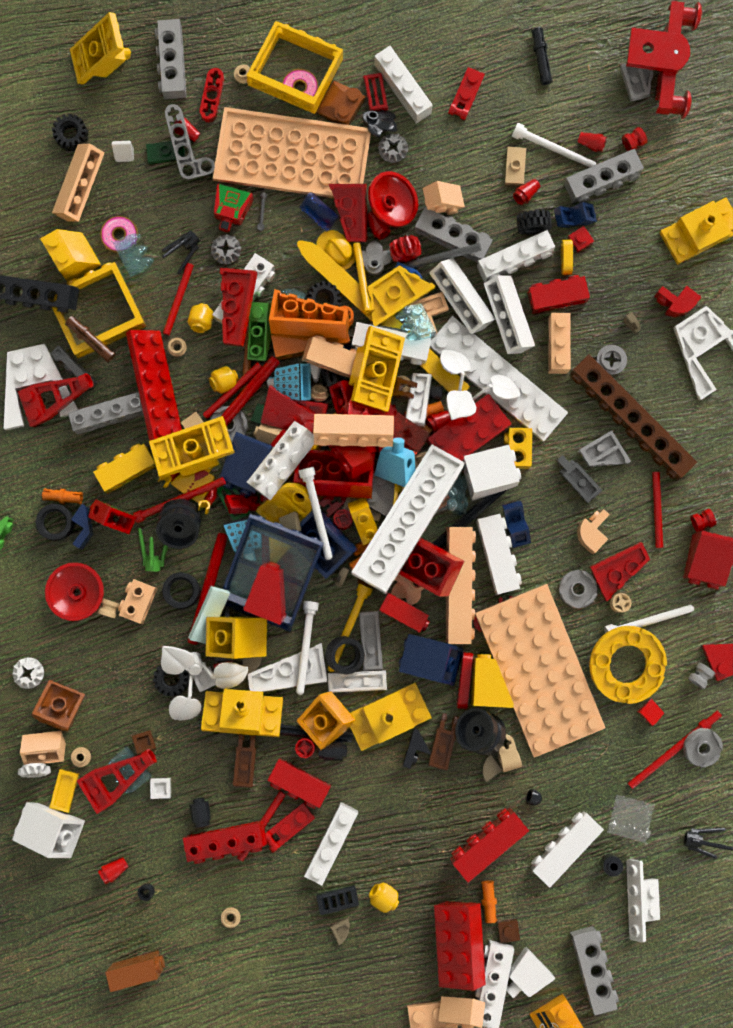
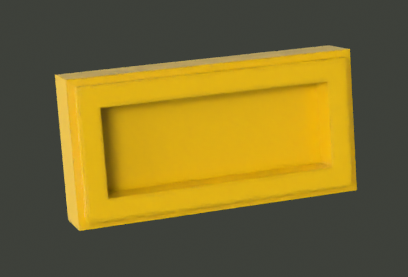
[49,769,79,813]

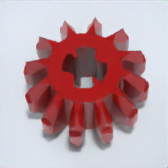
[389,235,421,263]

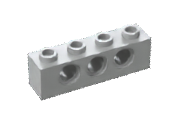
[155,19,187,99]
[564,149,644,204]
[414,207,493,263]
[68,392,144,435]
[570,926,619,1016]

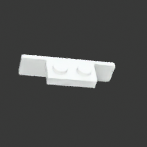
[626,859,660,943]

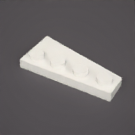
[248,643,327,692]

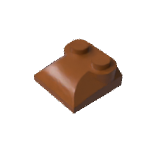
[316,80,366,125]
[32,680,85,731]

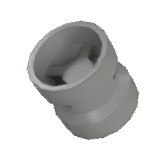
[688,662,715,689]

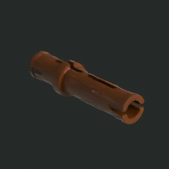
[65,316,116,363]

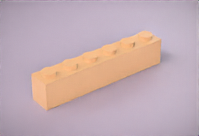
[445,527,476,644]

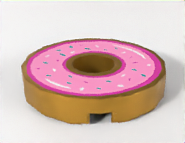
[282,69,318,97]
[100,216,138,254]

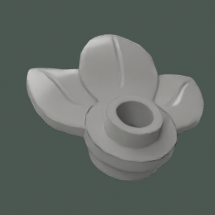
[362,241,392,276]

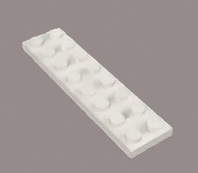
[430,316,568,442]
[352,445,465,594]

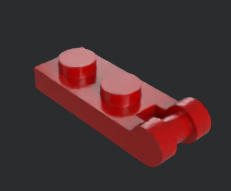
[448,67,485,121]
[265,802,315,853]

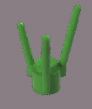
[138,528,168,571]

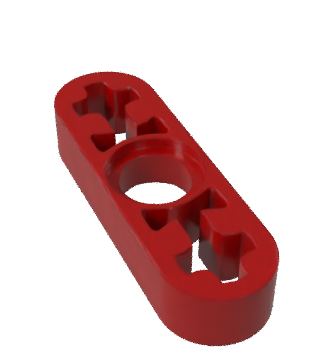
[200,68,225,123]
[457,652,473,709]

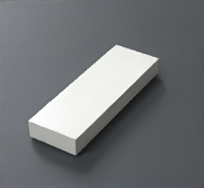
[405,373,432,427]
[328,670,387,693]

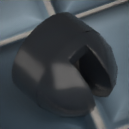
[430,385,443,401]
[526,789,542,806]
[137,883,155,901]

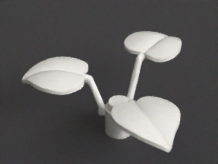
[440,350,520,420]
[161,646,248,721]

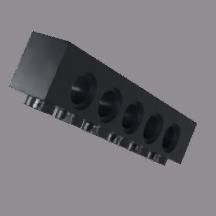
[0,275,79,313]

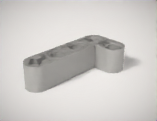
[165,104,215,179]

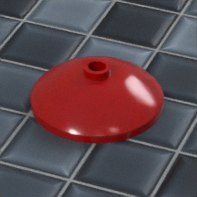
[368,171,418,227]
[45,563,104,621]

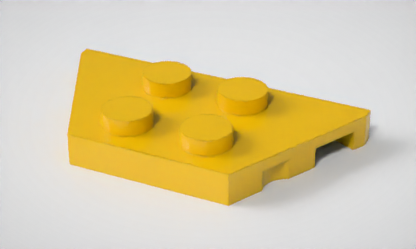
[368,266,435,326]

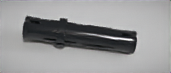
[531,27,553,85]

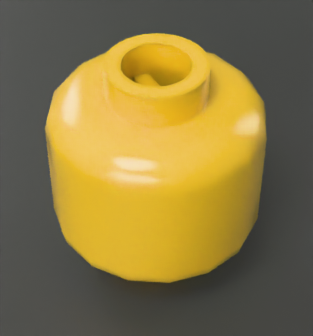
[187,303,214,333]
[209,366,239,394]
[369,882,399,913]

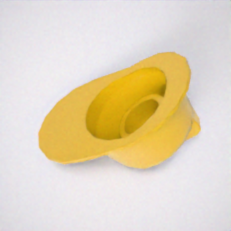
[317,230,355,270]

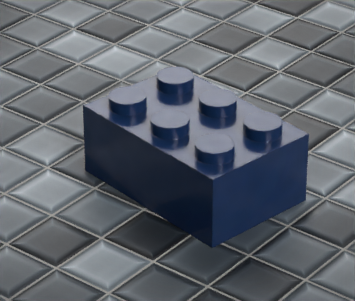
[296,510,358,579]

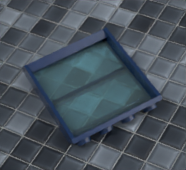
[223,514,323,632]

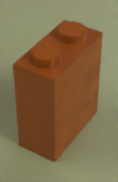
[105,950,165,992]

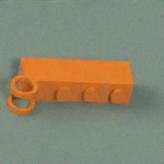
[271,306,354,361]

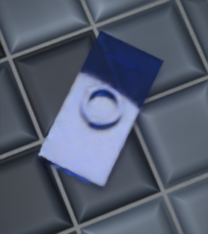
[299,192,339,232]

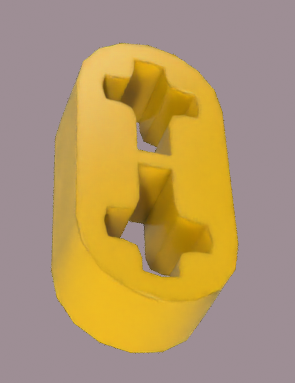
[561,240,573,275]

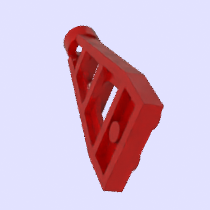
[18,373,93,427]
[77,749,157,814]

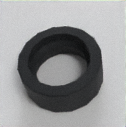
[35,504,75,541]
[162,572,200,609]
[325,636,365,675]

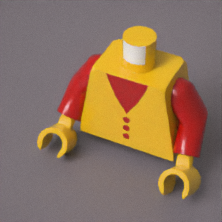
[158,467,217,514]

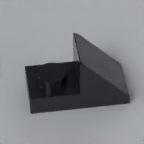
[402,728,431,769]

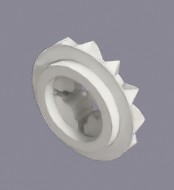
[12,658,44,689]
[18,763,51,778]

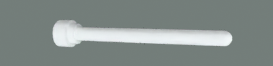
[512,123,596,168]
[299,467,332,560]
[296,601,319,695]
[604,605,694,633]

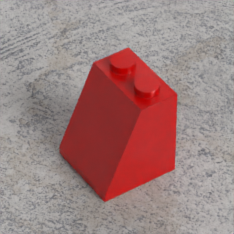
[683,531,733,590]
[243,561,286,625]

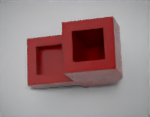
[654,286,701,318]

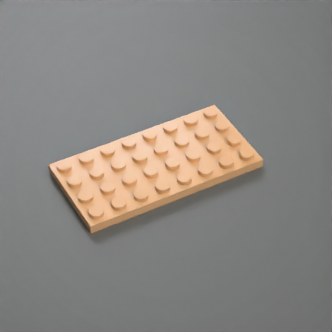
[213,107,371,198]
[475,584,605,758]

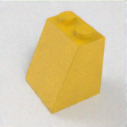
[40,229,101,282]
[206,617,267,659]
[471,654,514,708]

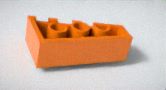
[269,289,349,339]

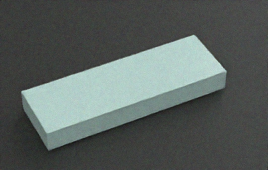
[188,586,230,644]

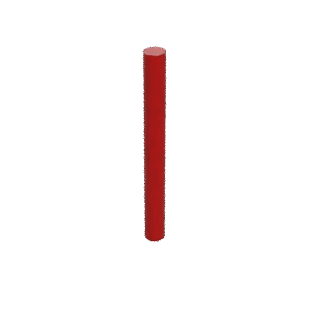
[163,263,194,336]
[203,362,262,420]
[652,472,663,548]
[237,791,286,862]

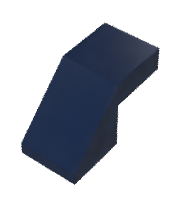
[554,202,597,228]
[502,500,531,548]
[71,504,93,550]

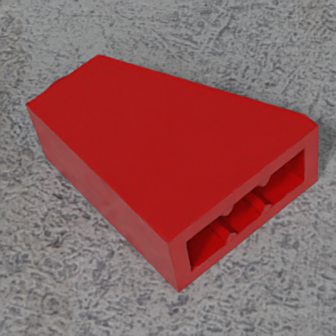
[379,593,430,633]

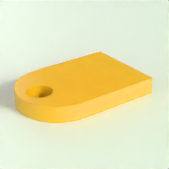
[256,483,312,524]

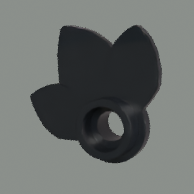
[363,110,397,138]

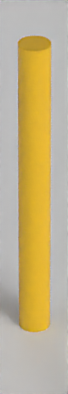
[353,243,371,313]

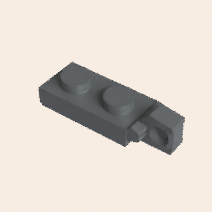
[51,345,97,388]
[555,455,602,504]

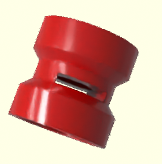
[621,127,648,151]
[690,508,717,532]
[334,509,353,530]
[295,737,315,758]

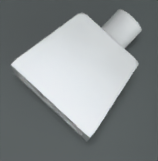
[506,947,555,998]

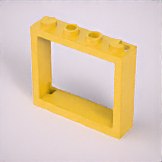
[246,21,343,114]
[52,262,146,359]

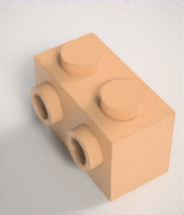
[423,181,465,215]
[118,579,158,624]
[20,731,66,765]
[438,996,485,1028]

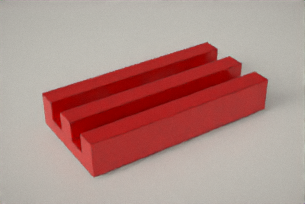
[363,73,388,112]

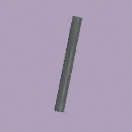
[407,243,482,268]

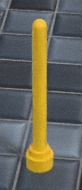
[328,584,373,672]

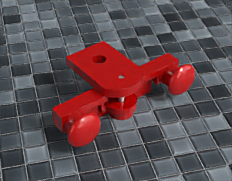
[626,1,702,119]

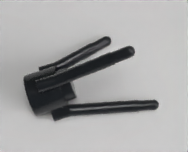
[162,230,200,274]
[684,828,733,859]

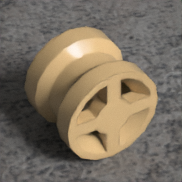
[610,593,632,613]
[97,598,120,619]

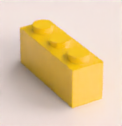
[94,443,156,494]

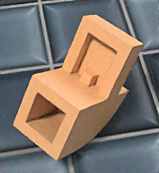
[577,509,610,554]

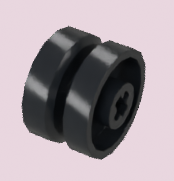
[156,499,202,549]
[455,708,506,756]

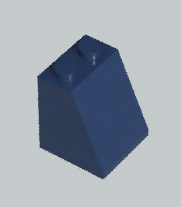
[219,432,272,497]
[399,634,464,686]

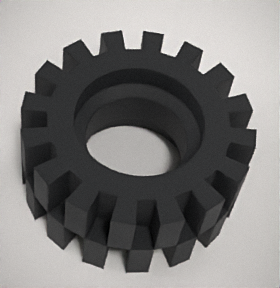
[52,113,88,151]
[516,209,552,235]
[305,281,341,307]
[153,665,189,696]

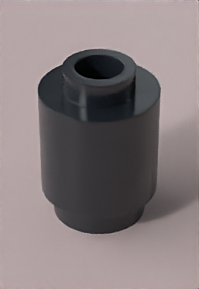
[319,741,347,761]
[189,797,211,828]
[600,854,623,877]

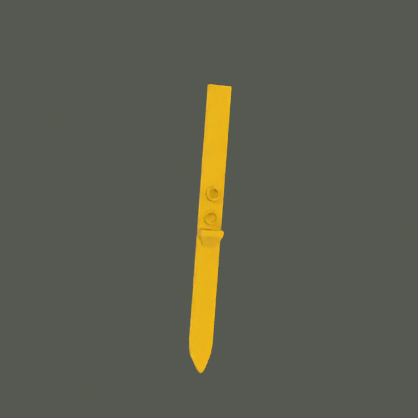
[297,240,470,393]

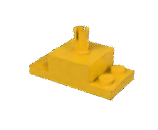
[70,12,131,84]
[659,198,733,265]
[349,326,405,412]
[149,416,235,478]
[350,683,432,751]
[201,689,283,737]

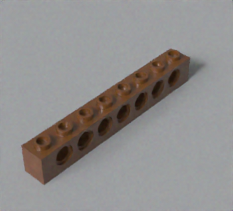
[570,354,697,480]

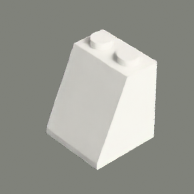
[463,445,521,501]
[12,802,85,858]

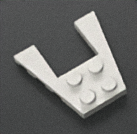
[673,306,733,400]
[4,344,79,430]

